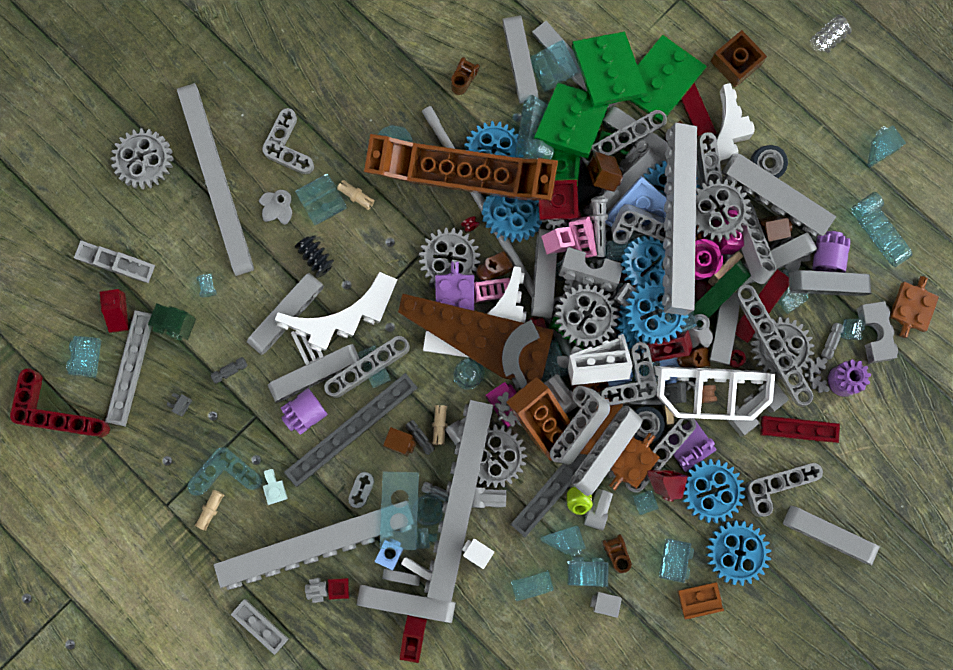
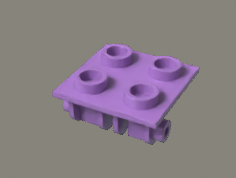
[668,420,717,472]

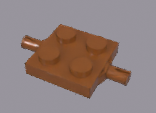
[889,276,939,338]
[609,433,660,490]

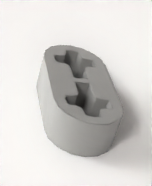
[348,472,374,508]
[382,569,421,586]

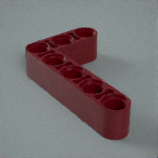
[10,368,110,437]

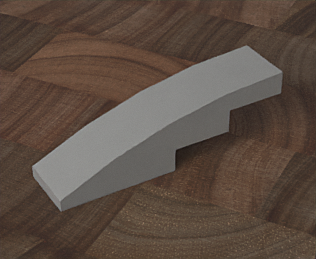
[74,241,155,283]
[709,293,740,365]

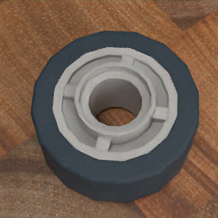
[750,145,788,178]
[633,406,665,443]

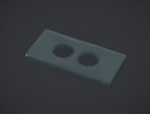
[380,472,419,550]

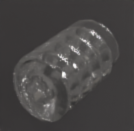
[810,14,852,53]

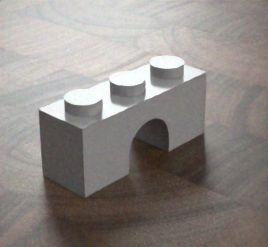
[559,247,623,292]
[857,301,898,364]
[726,381,789,437]

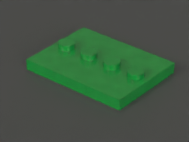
[572,31,647,107]
[629,35,707,123]
[534,83,609,159]

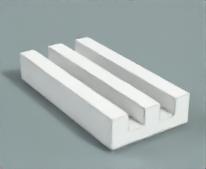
[291,331,324,365]
[401,557,432,581]

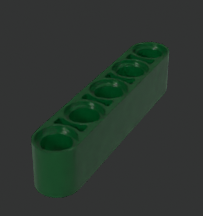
[684,261,751,327]

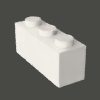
[462,539,494,569]

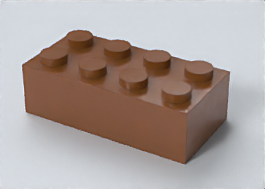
[506,377,575,461]

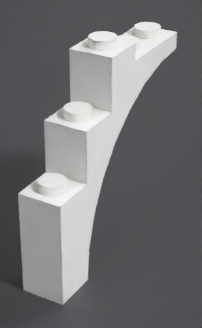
[696,83,755,188]
[423,266,527,358]
[274,272,397,352]

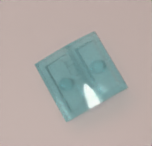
[530,40,579,92]
[295,173,347,226]

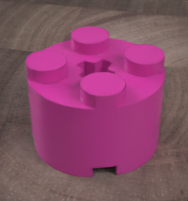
[695,239,723,280]

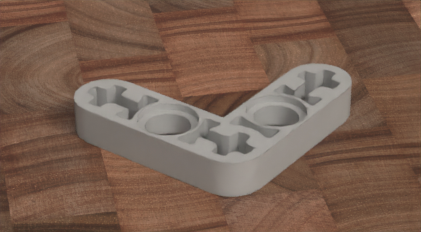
[263,108,314,175]
[600,342,657,406]

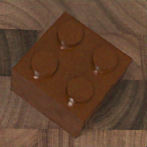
[710,30,767,88]

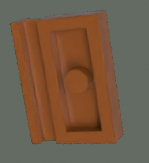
[677,582,724,620]

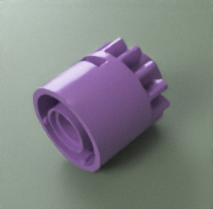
[812,231,850,273]
[828,359,871,397]
[281,388,328,435]

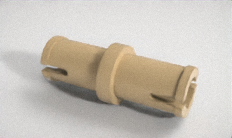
[337,180,375,210]
[432,405,447,446]
[195,490,224,531]

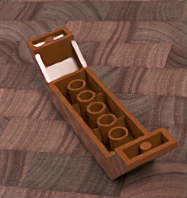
[364,134,558,201]

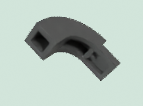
[502,320,540,389]
[616,382,687,406]

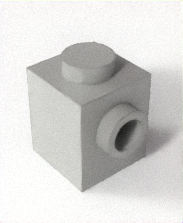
[590,592,622,618]

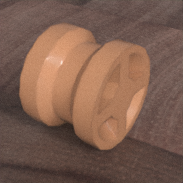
[701,385,717,403]

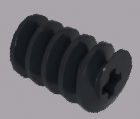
[294,235,334,278]

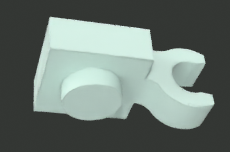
[263,469,288,505]

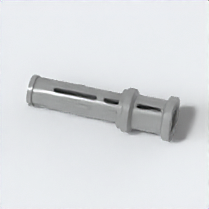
[591,198,608,257]

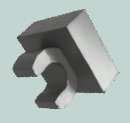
[167,393,192,417]

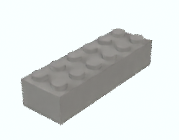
[721,154,836,237]

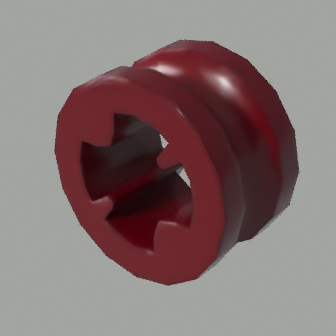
[461,216,480,233]
[729,350,746,368]

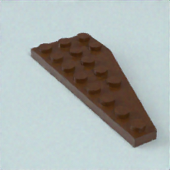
[398,294,554,383]

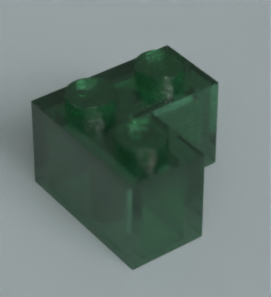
[148,303,196,341]

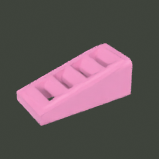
[568,216,597,258]
[474,278,510,304]

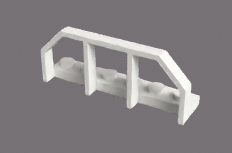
[653,366,775,420]

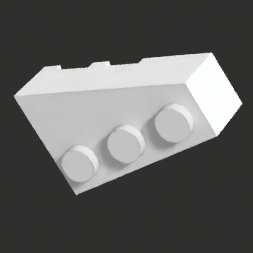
[568,334,632,385]

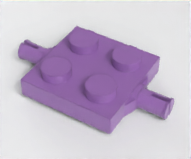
[436,261,474,311]

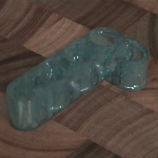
[515,95,554,159]
[851,192,912,267]

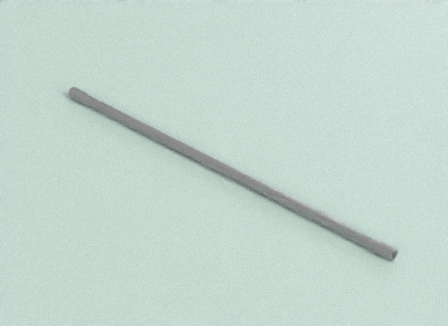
[422,106,572,356]

